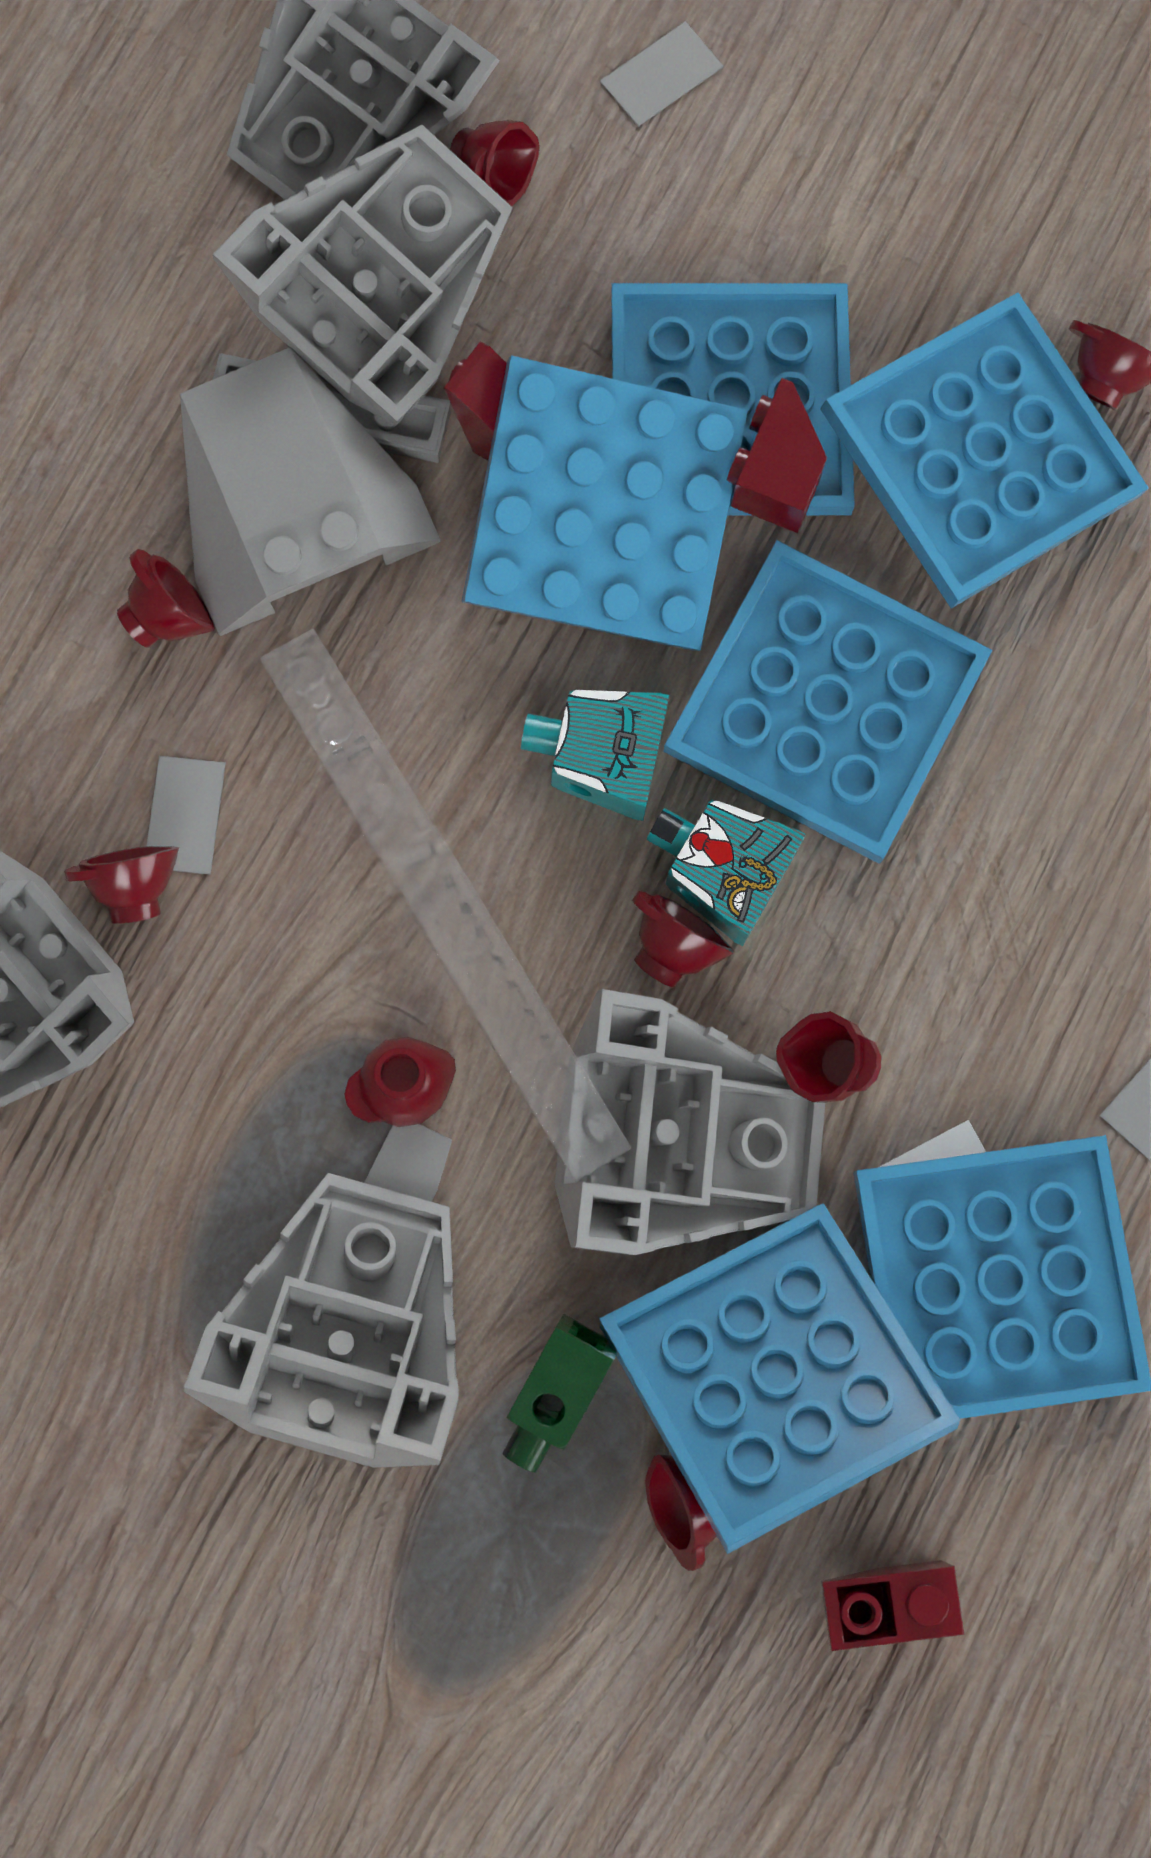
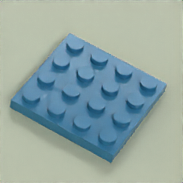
[611,283,855,516]
[820,292,1149,608]
[461,355,748,651]
[663,540,993,864]
[853,1135,1151,1419]
[599,1203,960,1554]

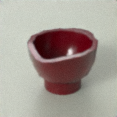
[450,120,540,206]
[1069,320,1151,410]
[117,549,215,648]
[64,846,179,924]
[632,891,735,987]
[776,1011,882,1103]
[344,1037,456,1127]
[645,1454,717,1571]

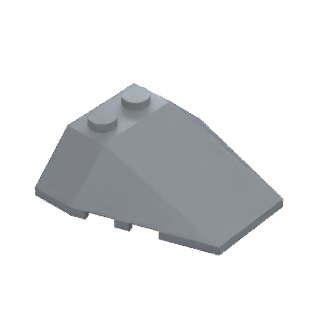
[227,0,499,199]
[213,125,512,425]
[180,347,441,636]
[0,851,134,1108]
[555,989,825,1255]
[184,1173,459,1468]

